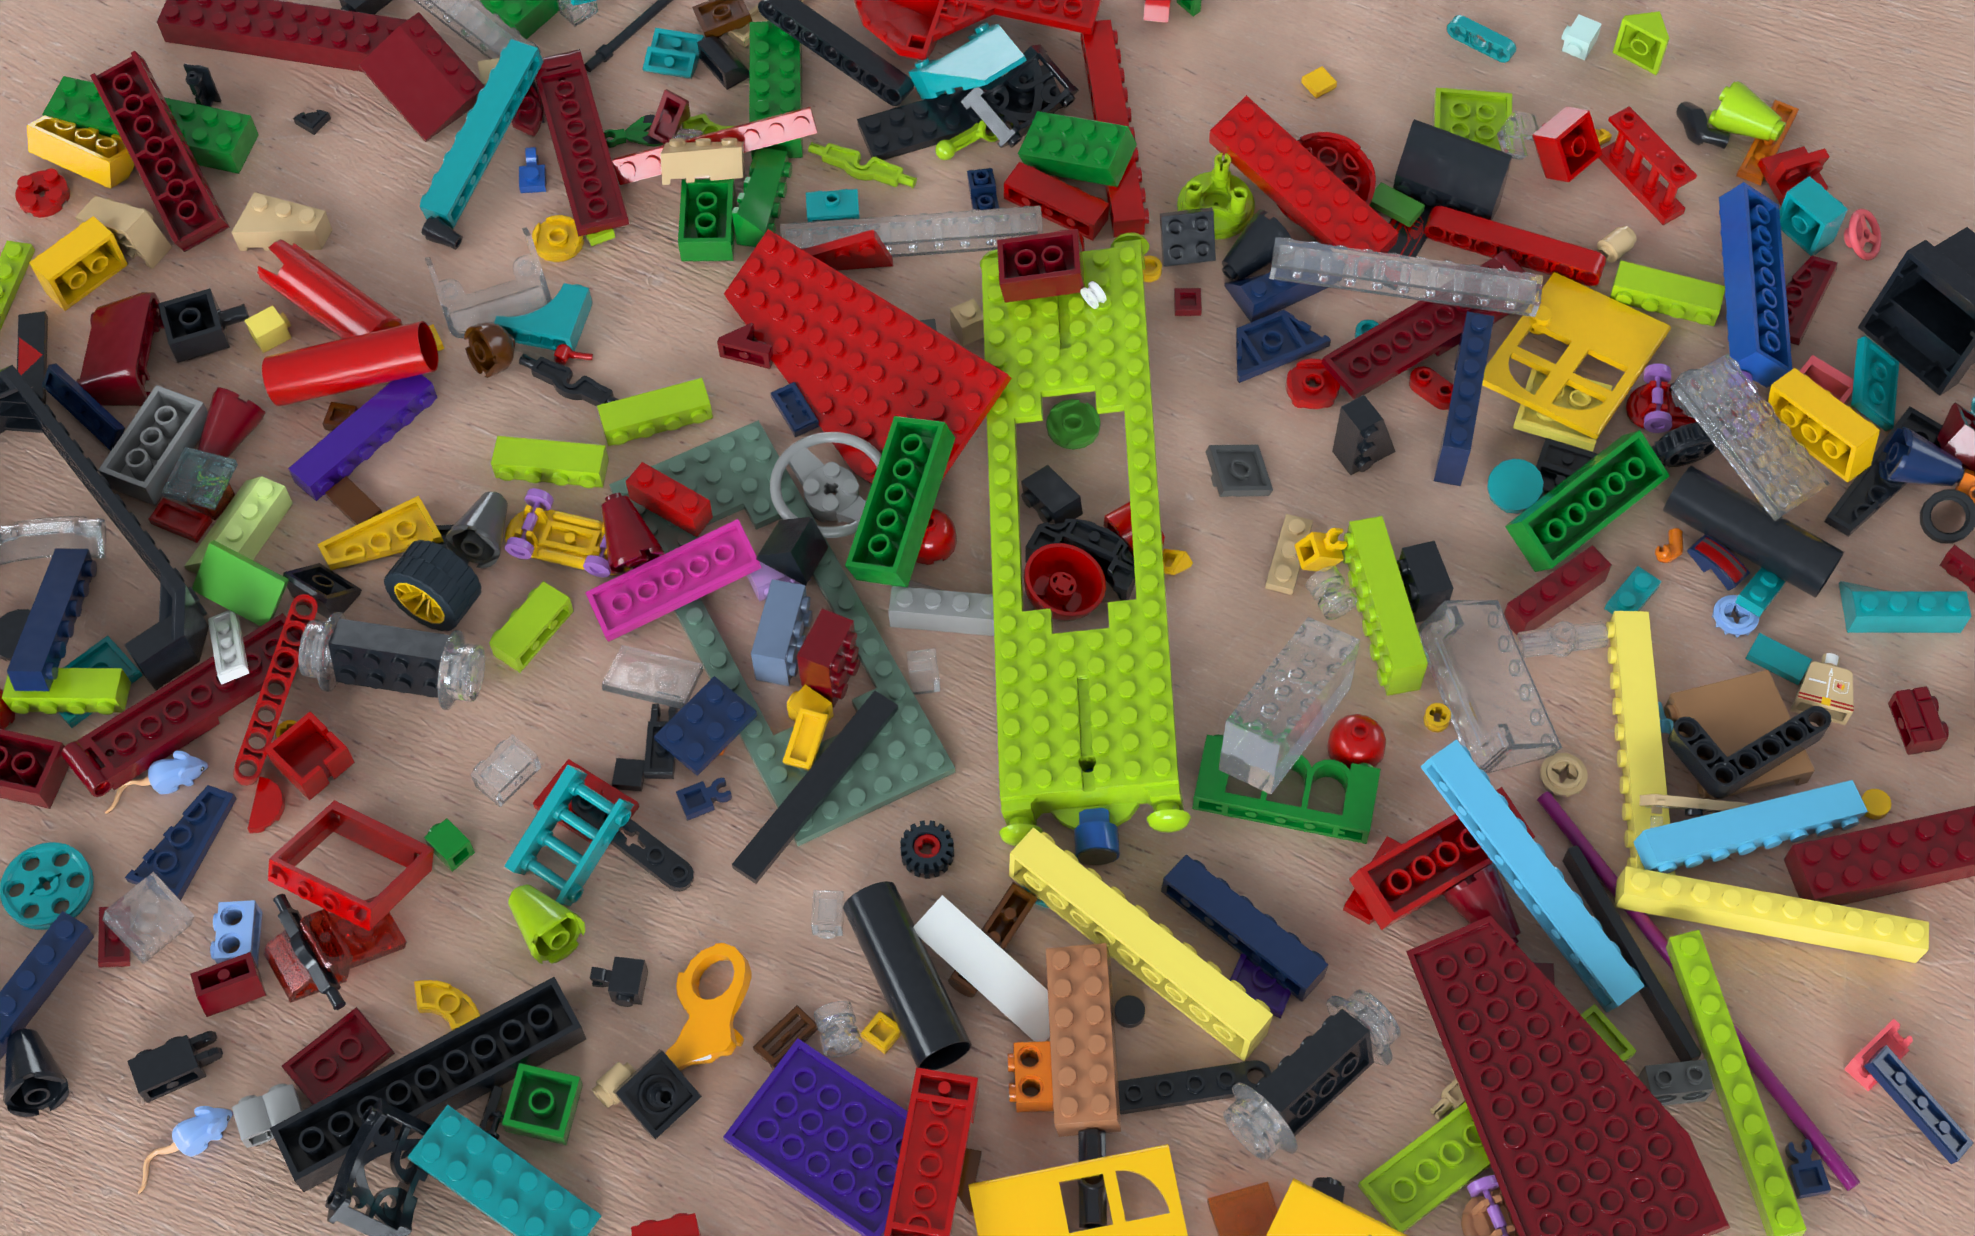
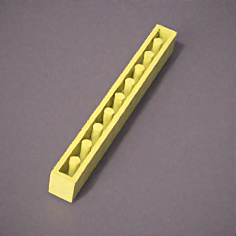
[1605,611,1676,875]
[1615,866,1929,963]

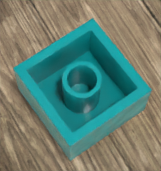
[1779,176,1848,256]

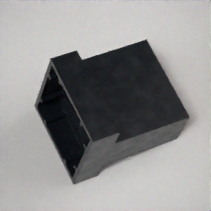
[1858,227,1975,396]

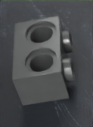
[1638,1059,1714,1106]

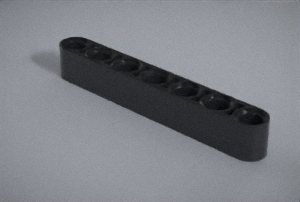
[758,0,914,106]

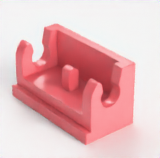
[1844,1019,1913,1091]

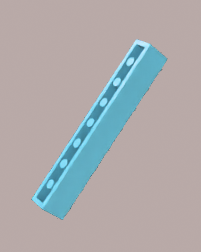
[1633,780,1868,874]

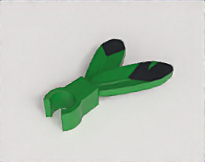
[604,114,663,148]

